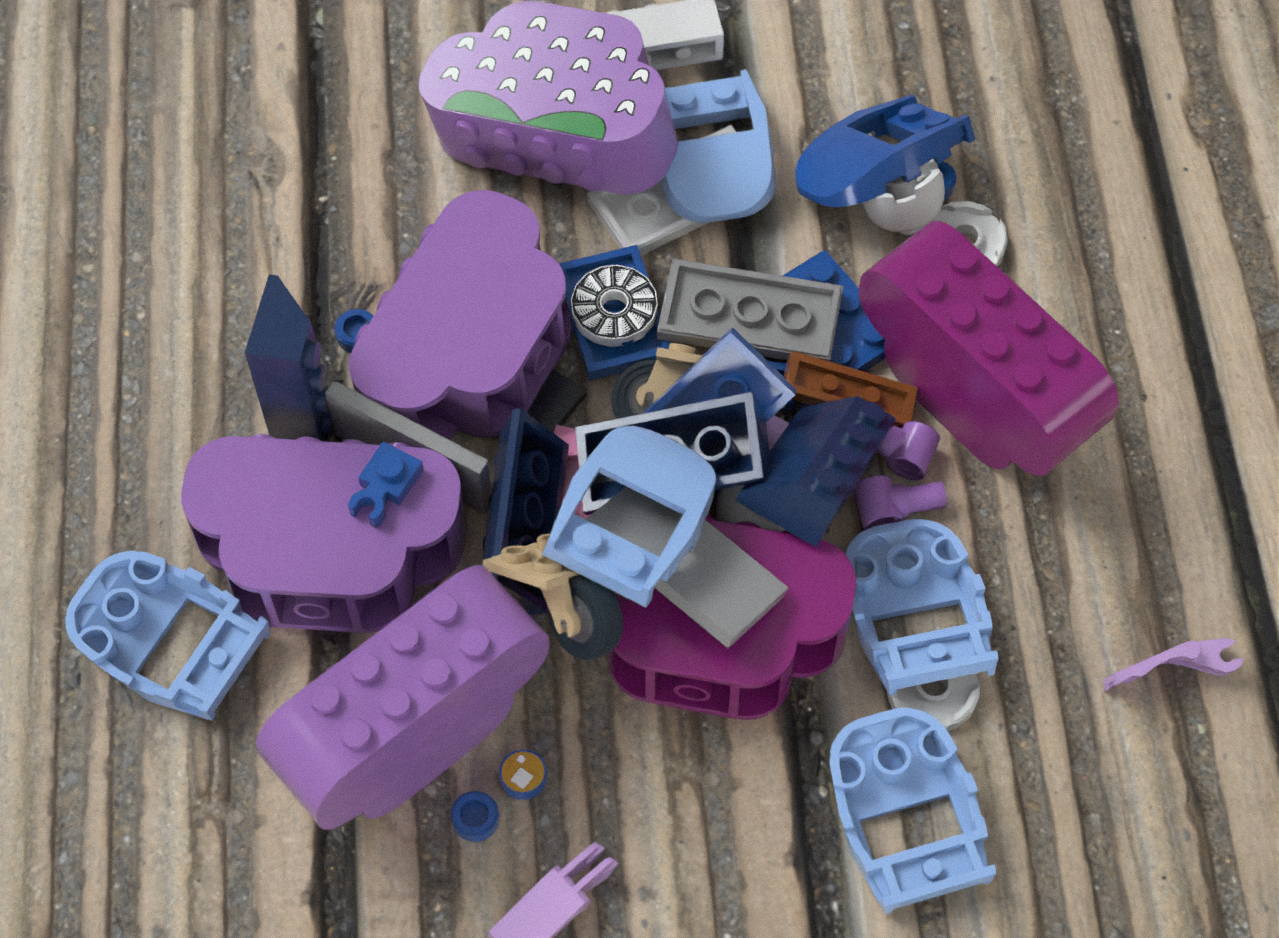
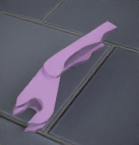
[1103,638,1244,691]
[488,842,618,938]

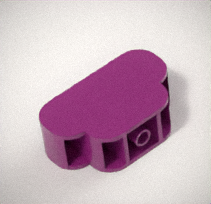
[859,221,1119,476]
[577,515,856,720]

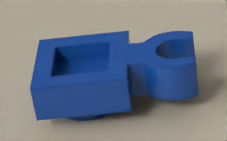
[348,441,424,528]

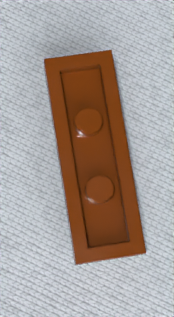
[784,351,918,429]

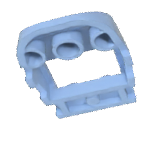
[662,70,776,223]
[542,426,716,607]
[846,519,998,696]
[65,551,270,721]
[830,708,997,914]

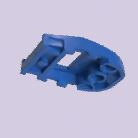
[795,95,975,207]

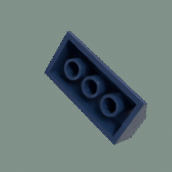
[245,274,334,442]
[575,392,770,515]
[735,396,896,548]
[482,408,569,615]

